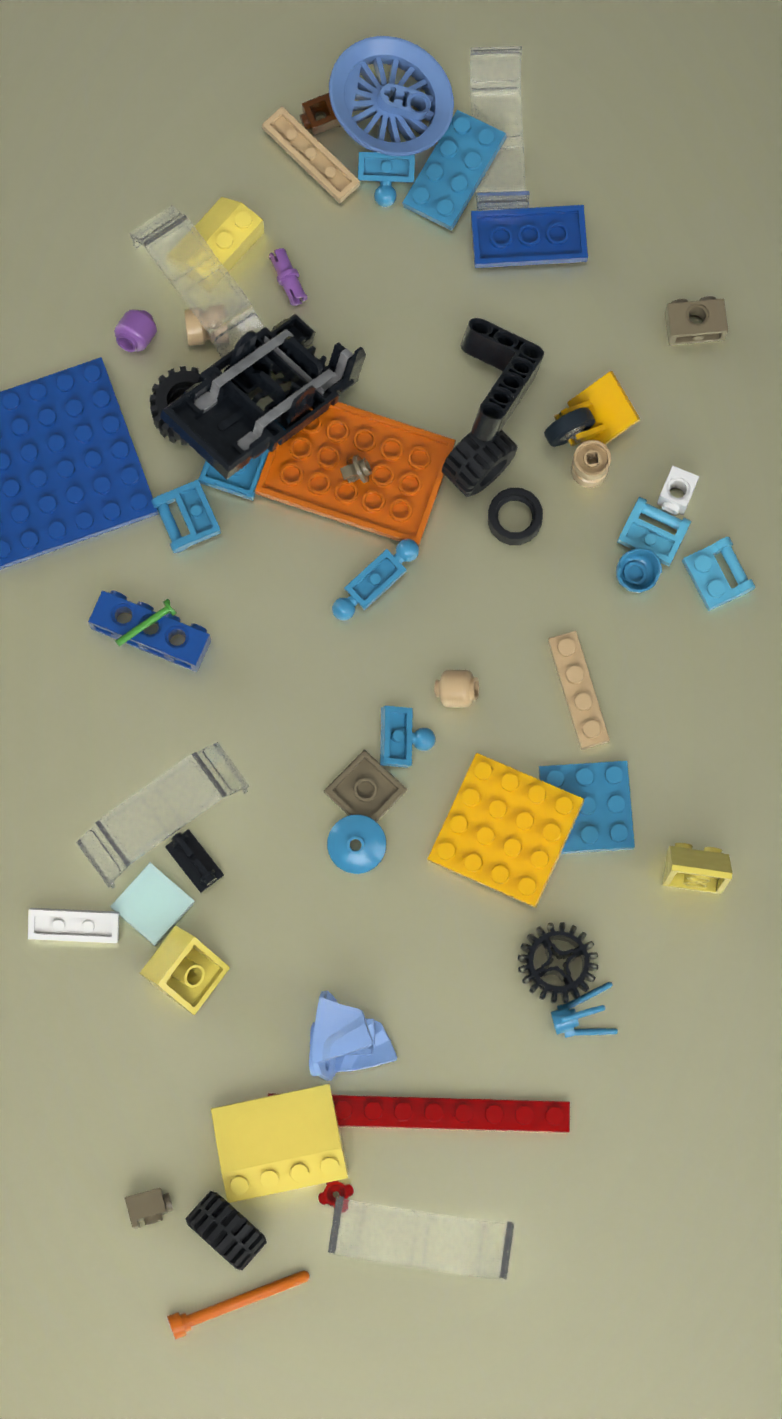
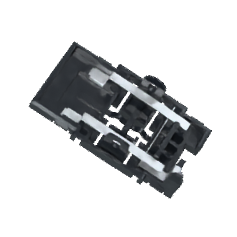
[160,314,366,480]

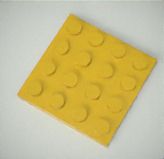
[427,753,585,908]

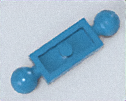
[332,539,419,621]

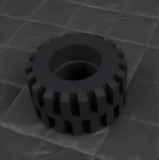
[150,366,200,446]
[441,430,518,497]
[185,1191,267,1270]

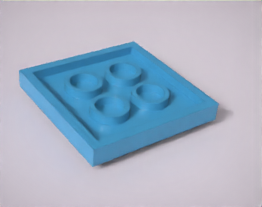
[539,761,635,854]

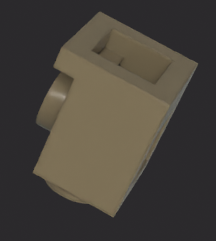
[125,1188,173,1229]

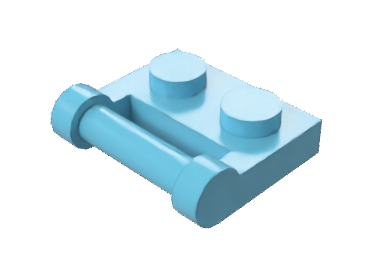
[617,497,692,567]
[682,537,756,611]

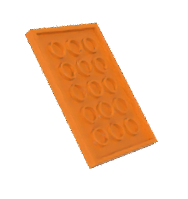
[255,402,456,547]

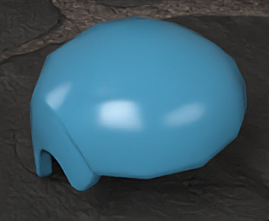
[615,547,662,593]

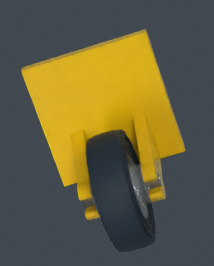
[544,371,641,447]

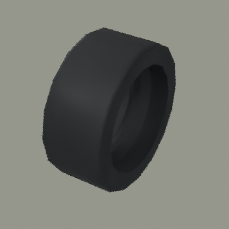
[488,488,543,545]

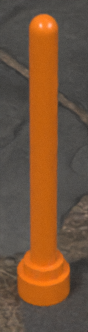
[167,1270,310,1340]

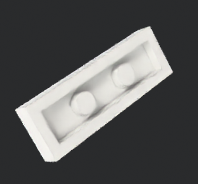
[28,908,119,943]

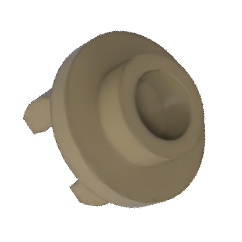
[340,455,372,483]

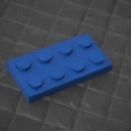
[471,205,588,268]

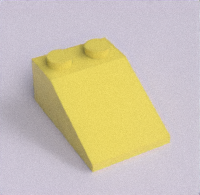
[663,843,733,894]

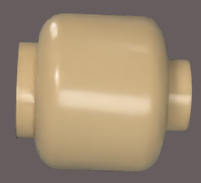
[434,670,479,708]

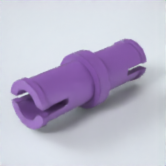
[269,248,307,306]

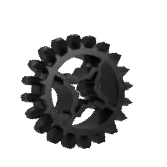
[518,922,598,1003]

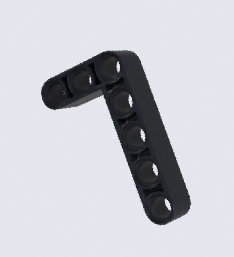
[460,318,544,441]

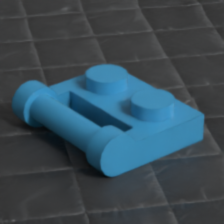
[151,480,221,553]

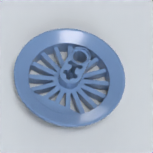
[329,36,454,156]

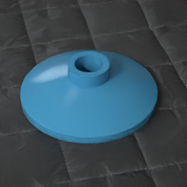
[327,814,386,874]

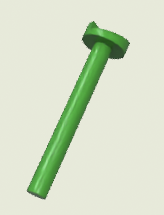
[115,599,177,647]

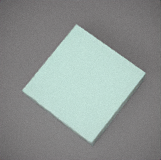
[110,863,195,947]

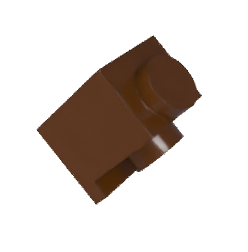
[299,93,342,136]

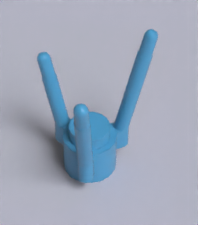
[551,982,618,1038]

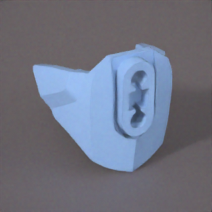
[309,991,397,1081]

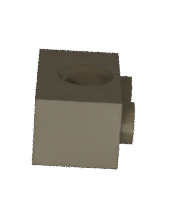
[665,296,728,346]

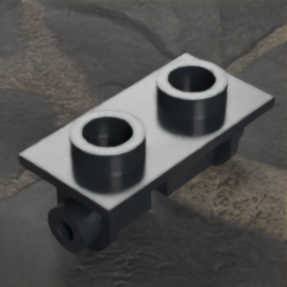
[165,829,224,893]

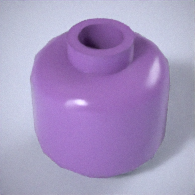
[114,309,157,352]

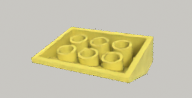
[211,1083,348,1203]

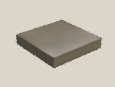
[324,749,407,822]

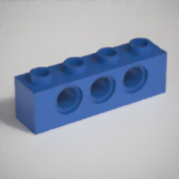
[88,590,211,673]

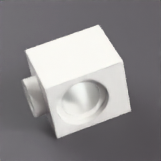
[657,466,699,515]

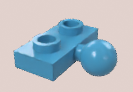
[358,152,415,207]
[380,706,436,768]

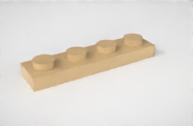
[262,106,360,204]
[548,631,610,750]

